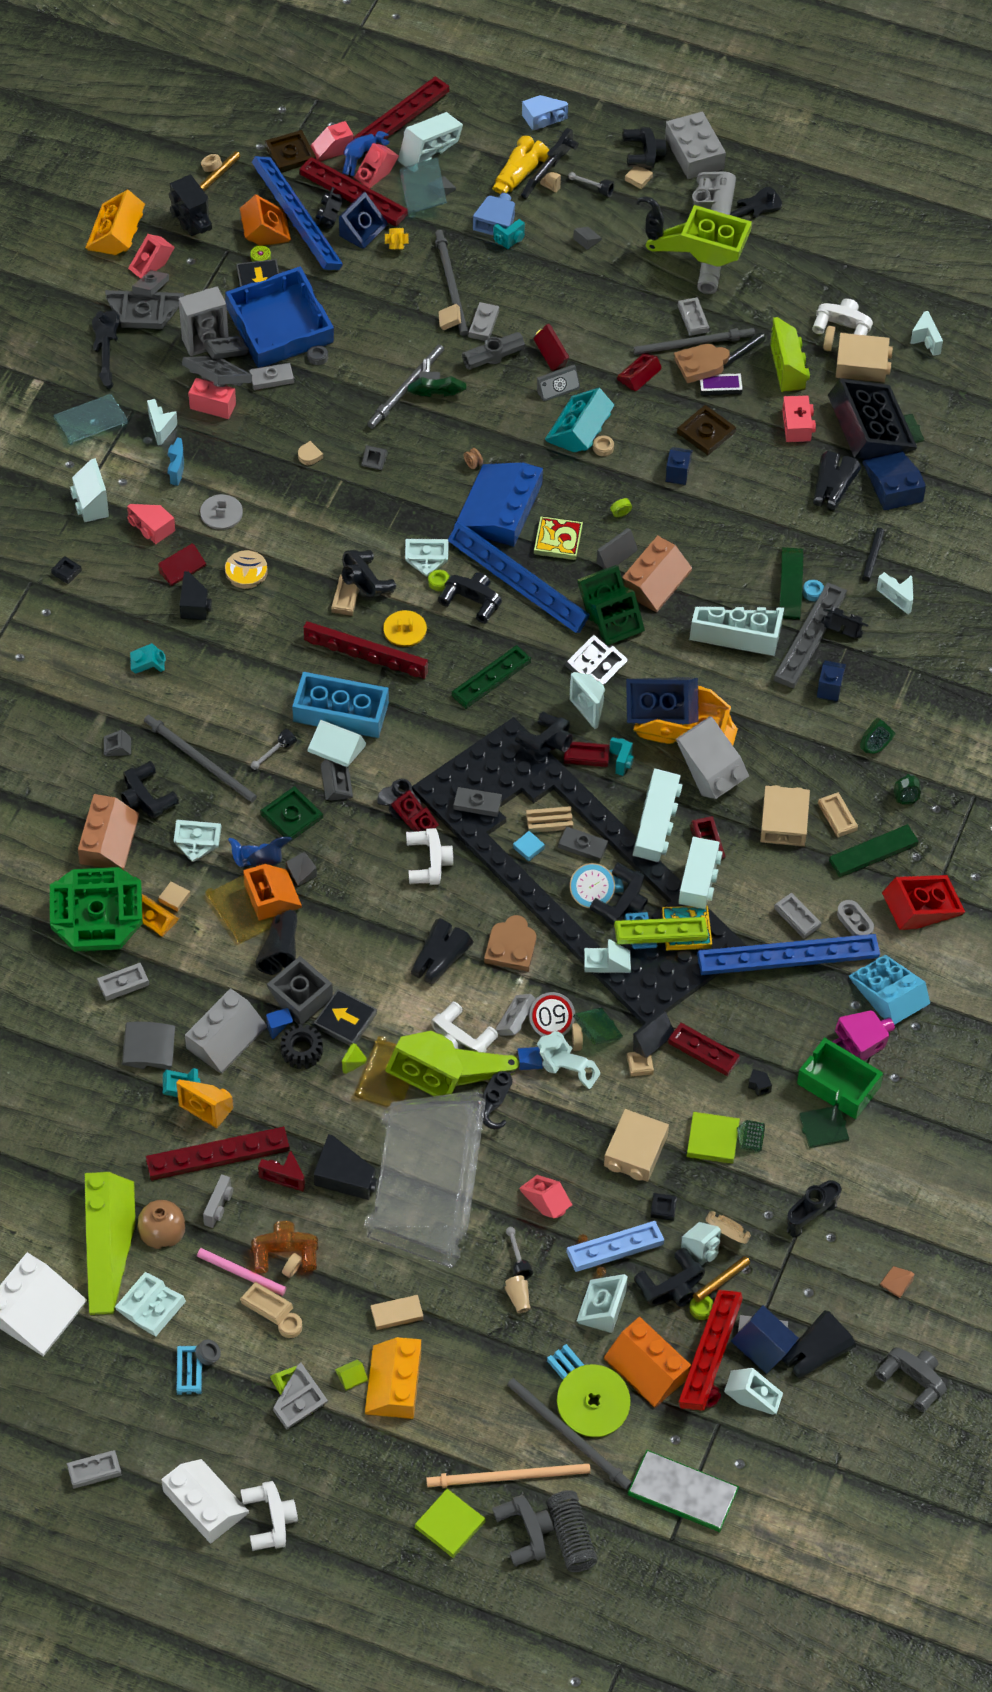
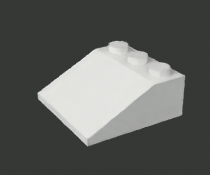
[0,1252,87,1356]

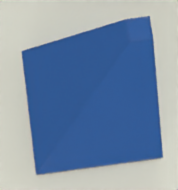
[517,1047,543,1070]

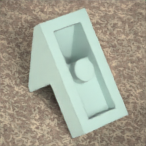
[910,311,943,356]
[147,399,177,445]
[876,572,913,614]
[584,939,631,973]

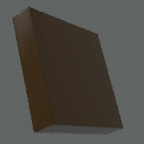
[265,130,316,173]
[677,405,736,456]

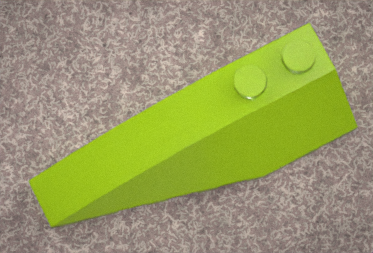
[85,1172,136,1315]

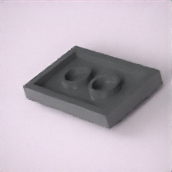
[182,356,252,387]

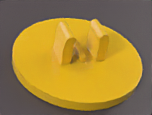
[383,610,427,647]

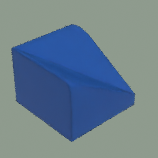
[266,1008,293,1039]

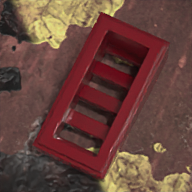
[689,816,726,859]

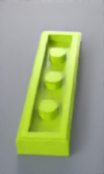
[614,917,708,944]

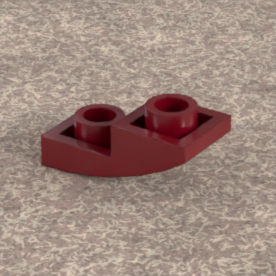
[391,790,439,832]

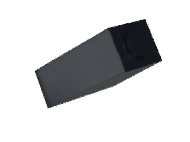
[314,1134,379,1200]

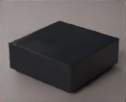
[51,556,82,584]
[650,1193,677,1221]

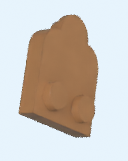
[674,344,730,383]
[484,915,536,972]

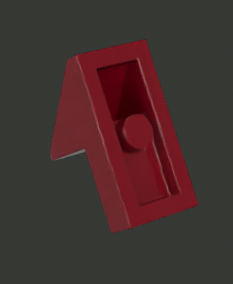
[258,1151,305,1192]

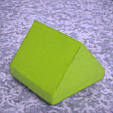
[335,1360,368,1391]

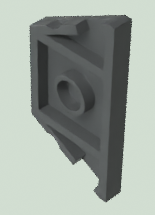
[105,290,184,329]

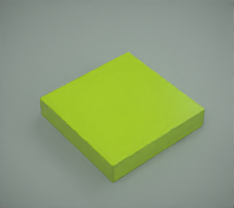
[687,1112,740,1164]
[415,1489,485,1558]

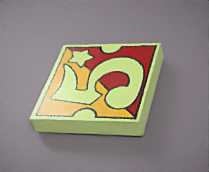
[534,517,583,560]

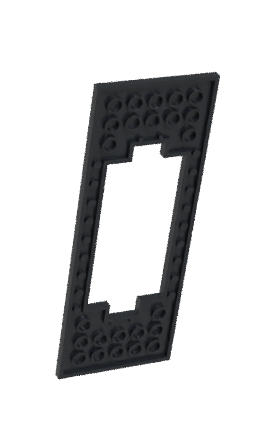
[412,717,747,1025]

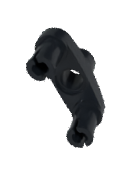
[622,127,666,169]
[342,550,396,597]
[438,573,502,624]
[515,711,573,755]
[121,761,179,819]
[589,862,648,925]
[787,1180,842,1237]
[634,1248,705,1307]

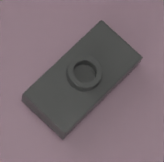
[132,270,169,297]
[203,336,249,359]
[454,787,502,817]
[558,827,608,862]

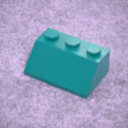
[545,387,614,452]

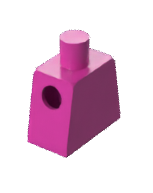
[835,1011,895,1061]

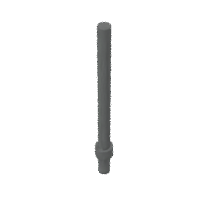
[633,328,755,355]
[367,345,444,429]

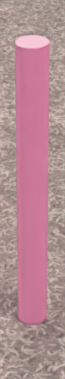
[197,1248,286,1296]

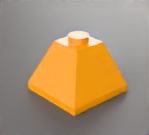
[176,1079,233,1128]

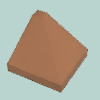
[880,1266,915,1298]

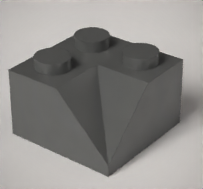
[267,956,333,1024]

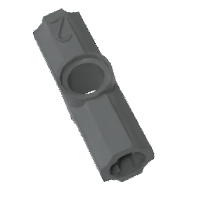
[462,332,525,369]

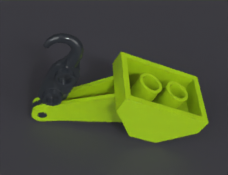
[636,196,752,267]
[385,1031,519,1130]

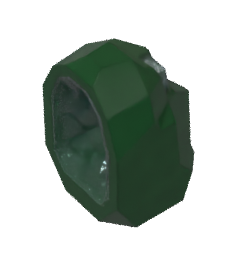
[860,718,896,754]
[894,774,921,804]

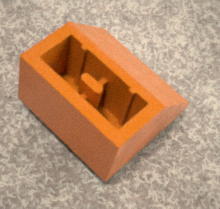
[243,864,302,921]

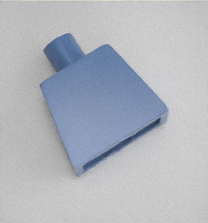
[473,193,515,235]

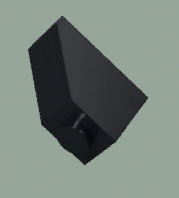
[179,571,212,620]

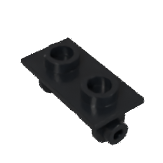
[315,187,343,229]
[821,607,869,639]

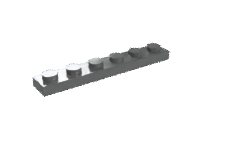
[774,582,847,689]

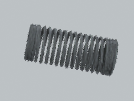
[546,1490,598,1572]

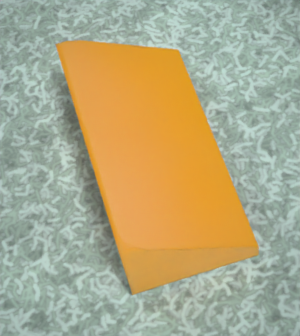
[142,894,179,937]

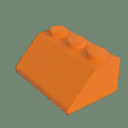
[604,1316,691,1408]

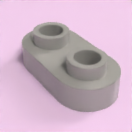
[837,900,874,936]

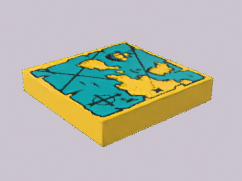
[662,905,712,950]

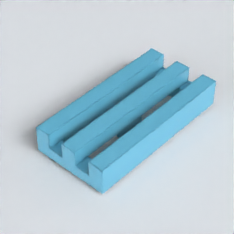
[547,1344,584,1379]
[177,1346,202,1395]

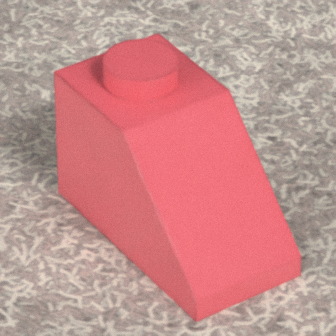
[310,121,353,162]
[128,234,175,279]
[519,1175,572,1218]

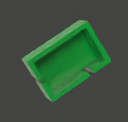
[797,1037,884,1120]

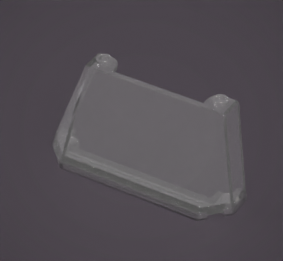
[364,1090,486,1268]

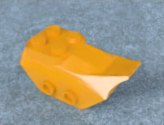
[633,686,738,745]

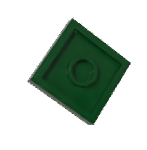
[260,786,323,843]

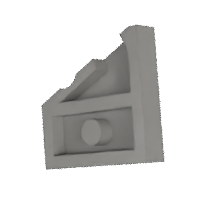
[273,1363,328,1430]

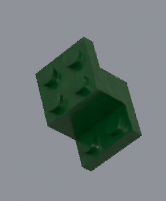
[577,565,645,646]

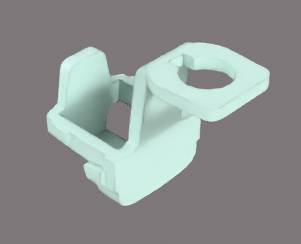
[537,1031,600,1089]

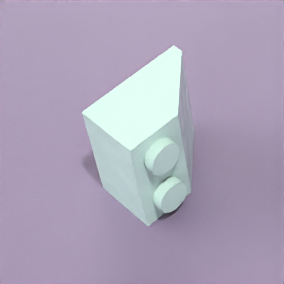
[70,458,109,522]

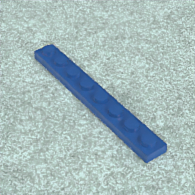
[252,156,343,270]
[448,522,590,633]
[697,934,880,975]

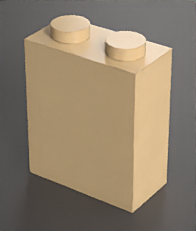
[835,333,893,383]
[760,785,810,847]
[604,1109,669,1182]

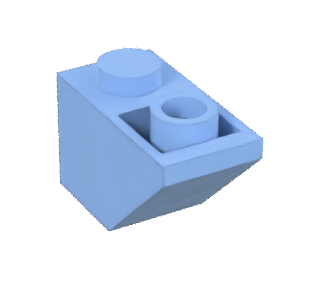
[522,95,568,131]

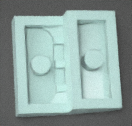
[115,1272,186,1337]

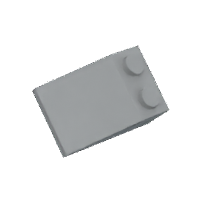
[676,716,749,799]

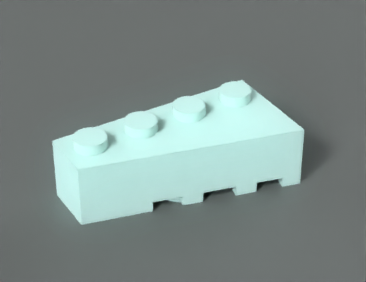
[689,607,784,656]
[633,768,682,862]

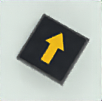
[236,259,279,287]
[314,989,377,1046]

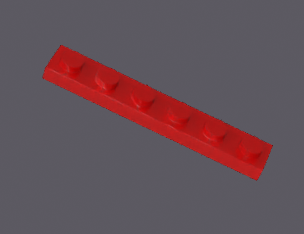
[679,1290,743,1411]

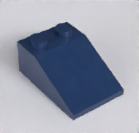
[863,452,926,511]
[626,677,699,724]

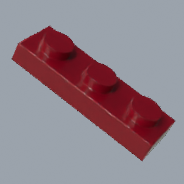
[668,1022,740,1077]

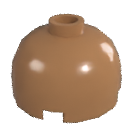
[138,1200,185,1249]

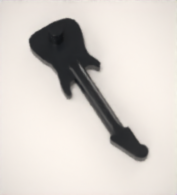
[521,127,579,199]
[730,187,782,218]
[92,310,120,389]

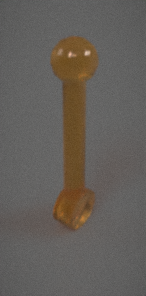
[578,1234,606,1276]

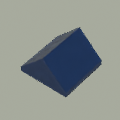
[339,192,388,249]
[730,1305,799,1374]

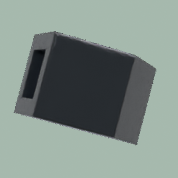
[748,1069,772,1096]

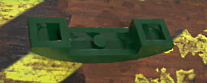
[779,547,803,619]

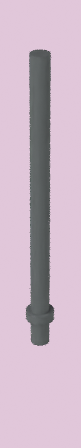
[435,230,468,336]
[144,715,257,803]
[507,1378,632,1490]

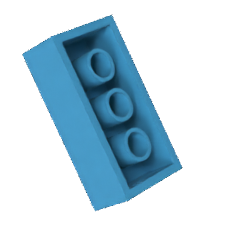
[292,672,389,738]

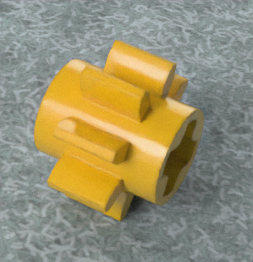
[385,228,409,249]

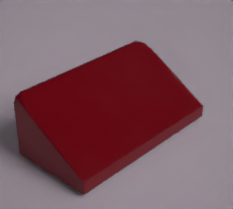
[534,324,569,371]
[616,354,662,391]
[158,543,206,586]

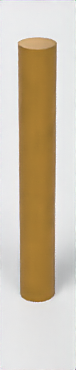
[200,151,241,191]
[693,1256,750,1302]

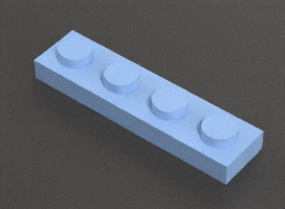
[566,1221,664,1272]

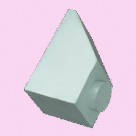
[724,1368,783,1415]

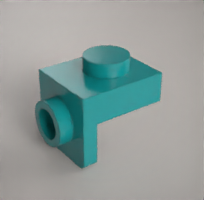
[493,219,525,249]
[130,643,166,674]
[609,737,634,776]
[163,1068,201,1097]

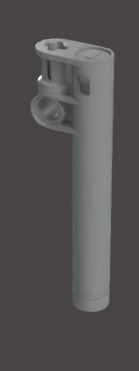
[692,172,736,294]

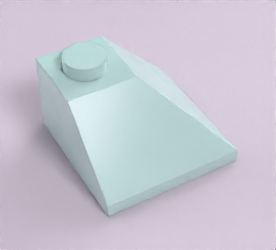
[570,672,605,729]

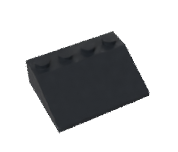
[828,378,917,459]

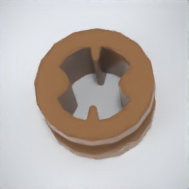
[464,448,483,469]

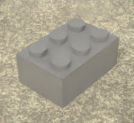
[665,111,726,179]
[179,286,228,356]

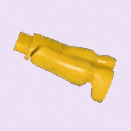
[492,136,549,194]

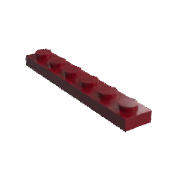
[353,76,450,153]
[299,157,408,227]
[303,621,428,679]
[146,1126,290,1181]

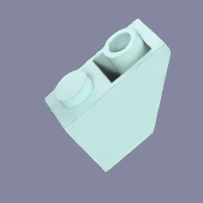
[681,1222,721,1265]

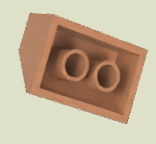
[622,535,692,613]
[78,794,139,870]

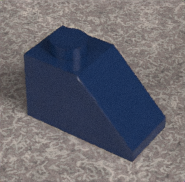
[665,447,693,485]
[817,660,846,701]

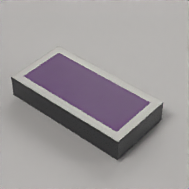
[699,374,742,396]

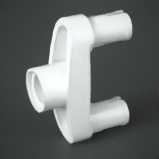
[812,299,873,335]
[406,828,453,885]
[431,1001,498,1053]
[241,1481,298,1551]

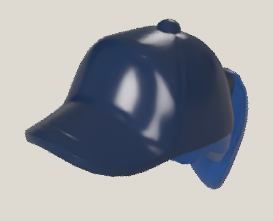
[228,837,292,867]

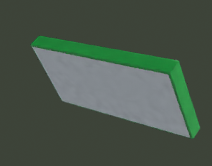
[628,1450,739,1532]

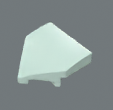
[405,539,448,577]
[174,820,222,862]

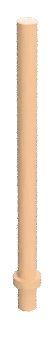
[426,1463,590,1489]

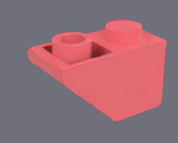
[354,143,399,188]
[127,504,175,544]

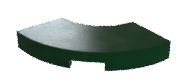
[408,376,466,397]

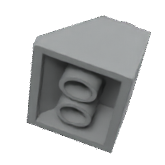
[185,988,267,1074]

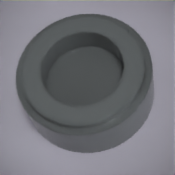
[307,346,328,365]
[195,1339,221,1365]

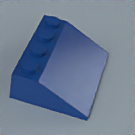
[454,463,543,547]

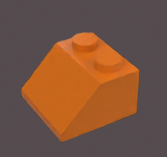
[240,195,291,246]

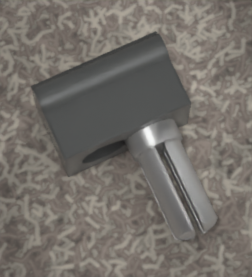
[419,359,440,380]

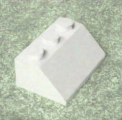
[161,1459,249,1544]

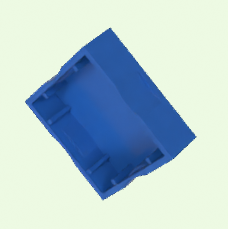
[225,266,334,368]

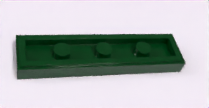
[452,645,531,709]
[829,824,919,877]

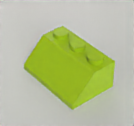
[770,317,810,392]

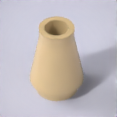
[505,1275,531,1313]

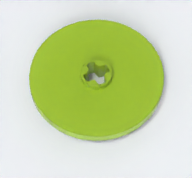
[557,1364,630,1438]

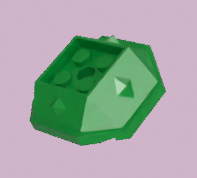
[50,867,143,951]

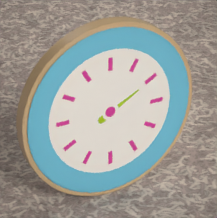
[570,863,615,908]

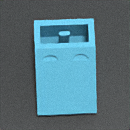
[849,955,930,1024]

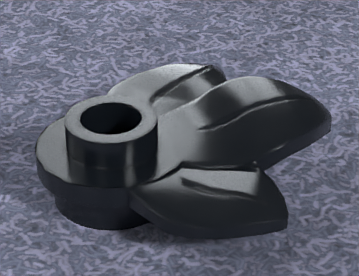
[377,778,421,820]

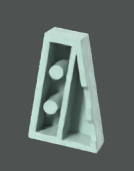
[397,112,463,173]
[679,837,722,909]

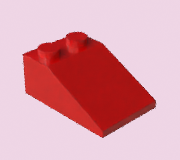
[882,875,965,930]

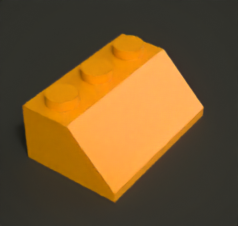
[85,189,145,255]
[365,1337,421,1419]

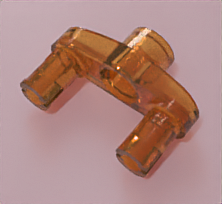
[251,1221,318,1273]

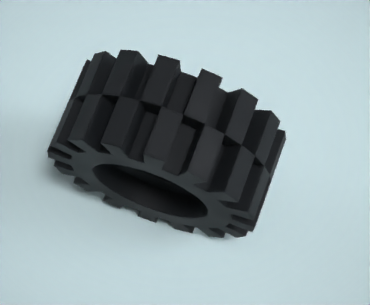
[281,1024,323,1069]

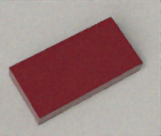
[564,741,610,767]

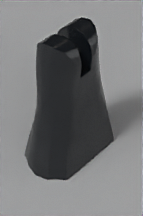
[813,451,861,511]
[255,910,297,975]
[411,918,474,985]
[782,1310,856,1378]

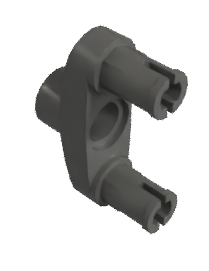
[875,1347,947,1413]
[492,1494,554,1567]

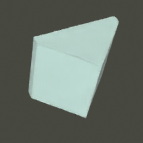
[307,720,366,767]
[577,1274,628,1333]

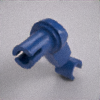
[342,131,390,176]

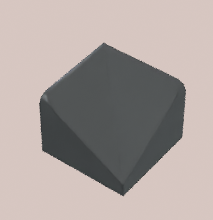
[286,852,317,886]

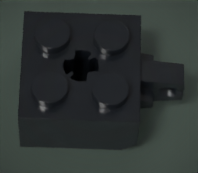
[169,174,212,237]

